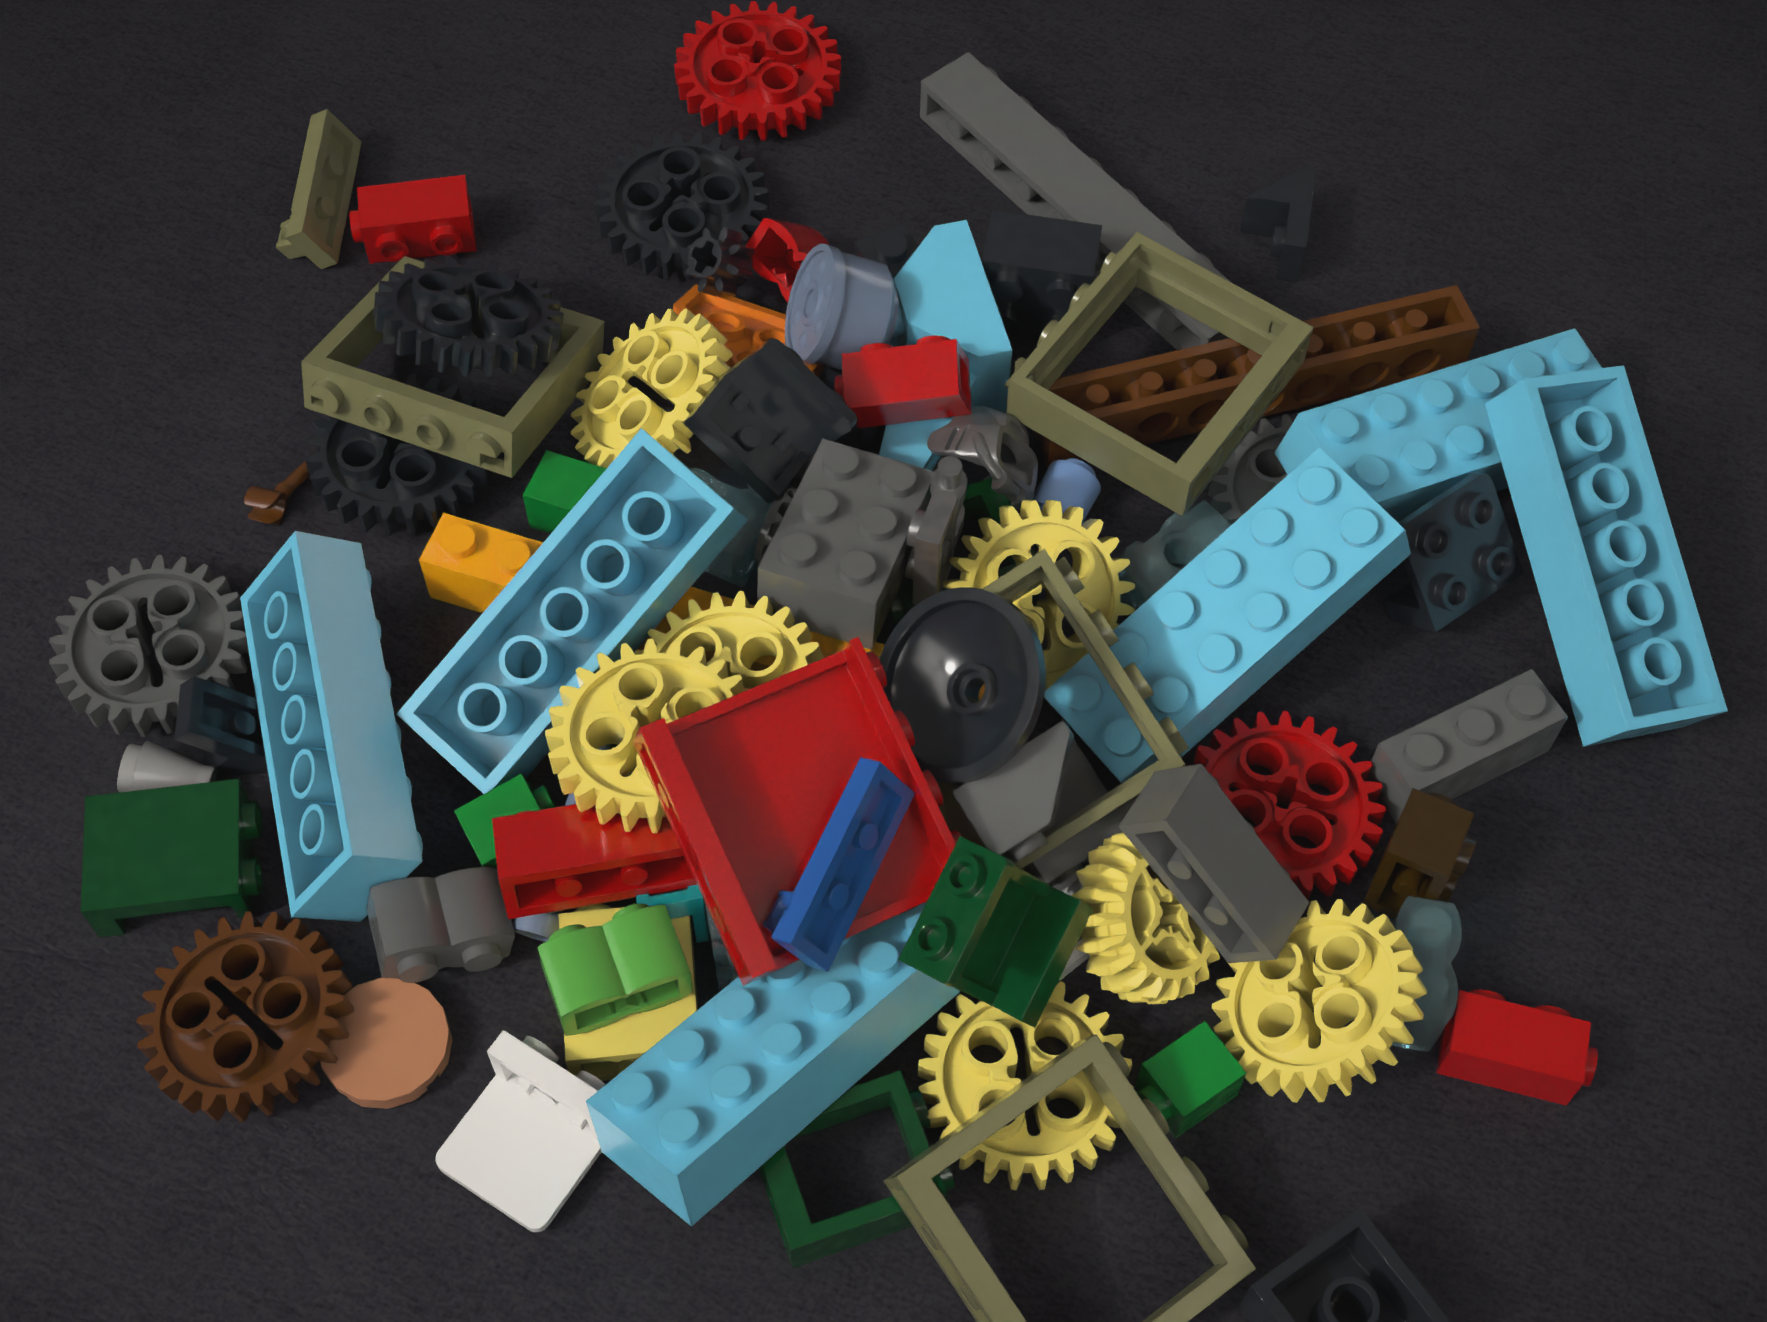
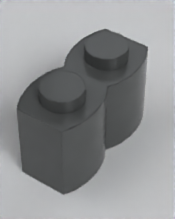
[367,867,515,983]

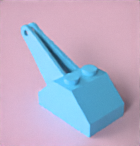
[879,220,1012,471]

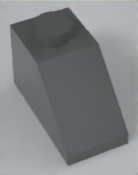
[952,720,1074,863]

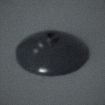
[879,587,1046,784]

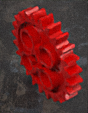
[674,1,841,141]
[1188,711,1386,900]

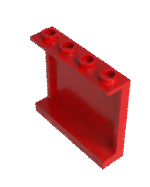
[633,637,962,986]

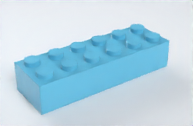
[1274,328,1602,522]
[1485,365,1728,747]
[397,428,748,794]
[1044,447,1411,784]
[240,531,423,922]
[586,903,960,1227]

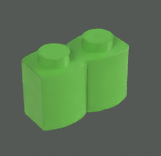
[537,903,693,1036]

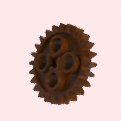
[136,911,354,1122]

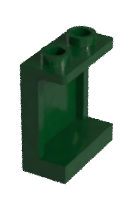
[81,779,263,938]
[898,836,1094,1028]

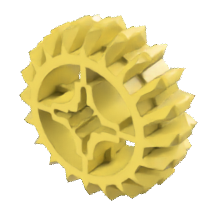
[1071,833,1220,1004]

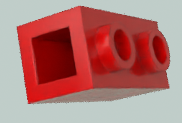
[349,175,477,264]
[834,335,972,428]
[1436,989,1598,1105]

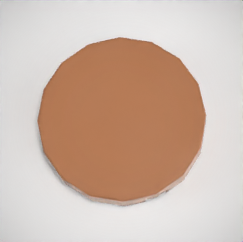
[320,978,453,1109]

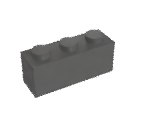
[1366,669,1568,823]
[1119,764,1309,963]

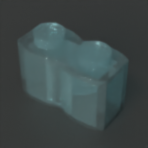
[1391,896,1462,1052]

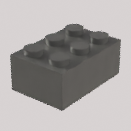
[757,439,934,650]

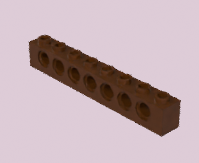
[1031,285,1480,469]

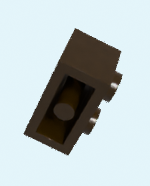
[1363,788,1477,930]

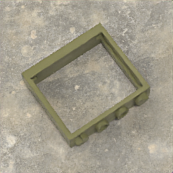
[1005,232,1314,517]
[301,256,604,478]
[878,548,1189,870]
[883,1034,1256,1322]

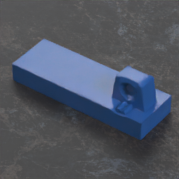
[763,757,915,972]

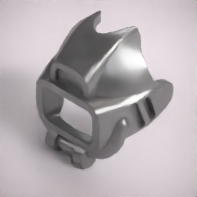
[927,406,1038,510]

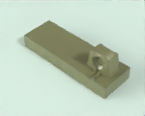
[276,109,361,269]

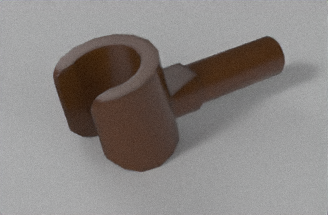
[244,461,309,525]

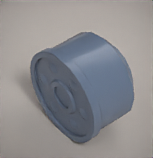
[785,244,899,370]

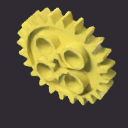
[571,308,733,469]
[943,500,1135,691]
[632,591,824,703]
[545,639,744,833]
[1212,899,1427,1103]
[918,981,1134,1190]

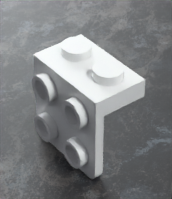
[436,1030,606,1232]

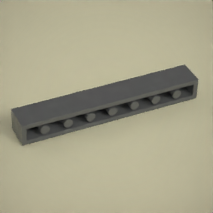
[920,52,1243,350]

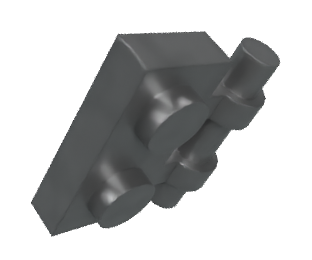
[905,456,967,605]

